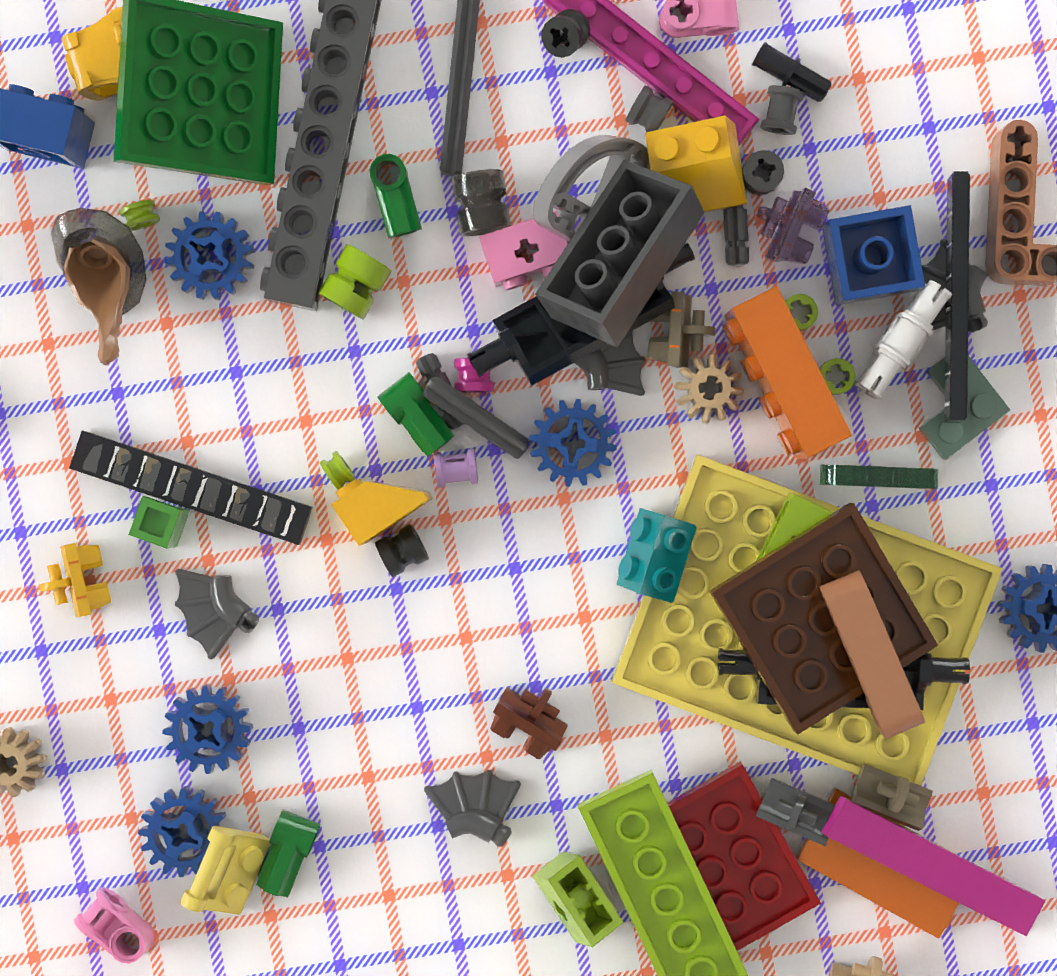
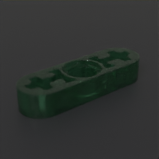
[819,464,939,489]

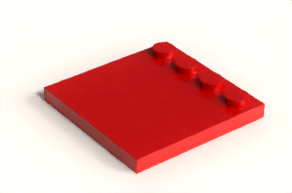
[667,761,821,951]

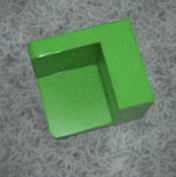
[128,496,190,549]

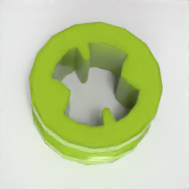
[119,199,160,231]
[785,293,818,331]
[819,358,856,395]
[320,451,356,490]

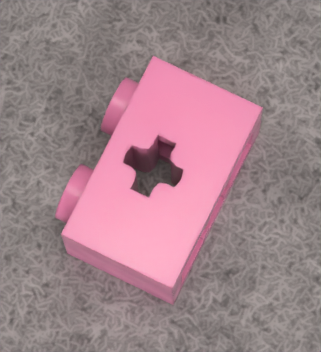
[479,211,568,291]

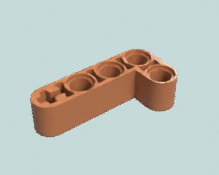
[985,119,1057,286]
[819,570,925,739]

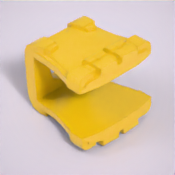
[61,6,122,101]

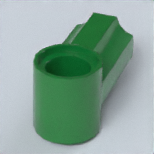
[369,154,422,238]
[377,372,455,457]
[256,809,321,898]

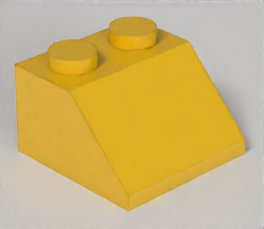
[645,115,747,212]
[331,479,433,546]

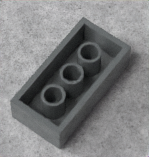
[535,160,705,348]

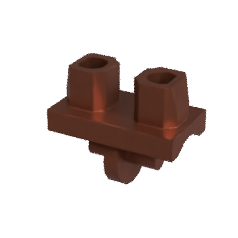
[490,687,568,759]

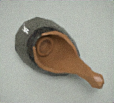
[50,208,147,365]

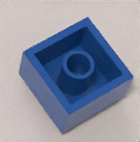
[0,84,95,169]
[822,205,925,306]

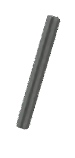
[440,0,480,176]

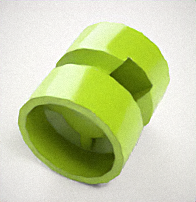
[318,244,392,320]

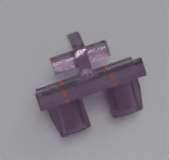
[756,187,830,264]

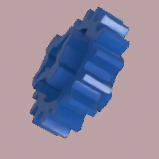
[165,211,255,300]
[529,399,617,487]
[997,564,1057,653]
[162,684,253,774]
[138,786,227,877]

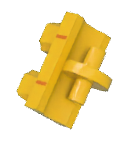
[39,543,111,617]

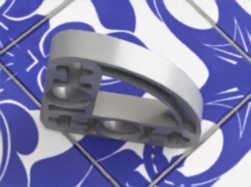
[533,135,649,242]

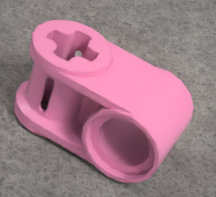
[659,0,740,38]
[74,887,155,964]

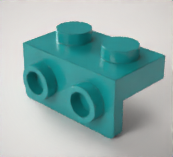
[616,508,696,603]

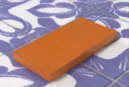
[796,787,959,939]

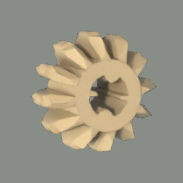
[674,354,744,424]
[0,727,48,798]

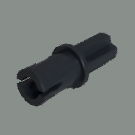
[751,42,832,102]

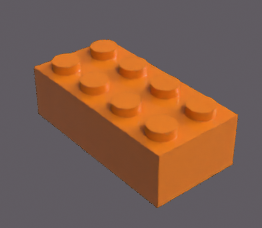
[722,286,853,459]

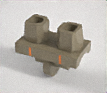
[648,291,716,368]
[851,764,933,831]

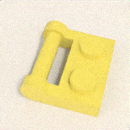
[180,826,270,915]

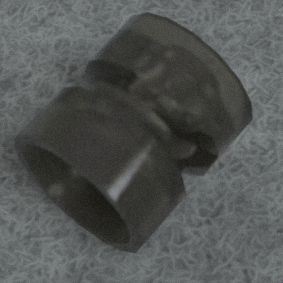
[452,169,511,237]

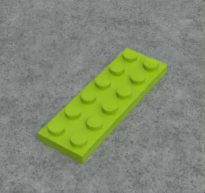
[577,770,748,976]

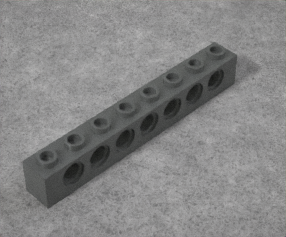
[260,0,382,312]

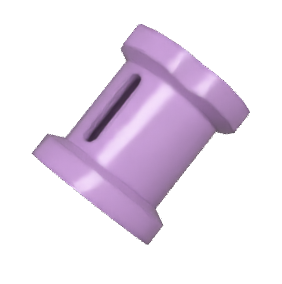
[434,448,478,488]

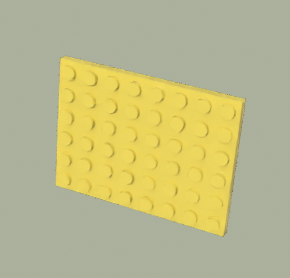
[611,454,1003,786]

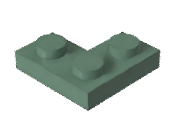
[919,355,1010,460]

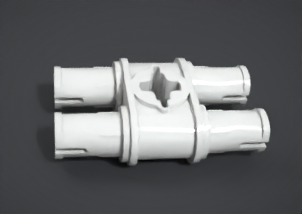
[854,280,952,399]

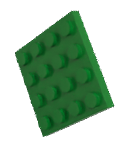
[114,0,283,185]

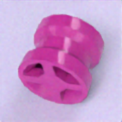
[454,358,494,393]

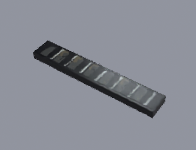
[944,171,970,423]
[69,430,313,545]

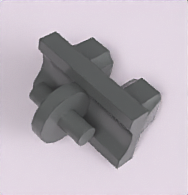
[756,778,835,846]

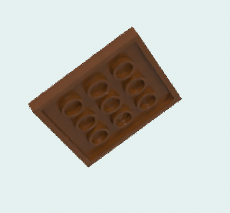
[709,502,938,734]

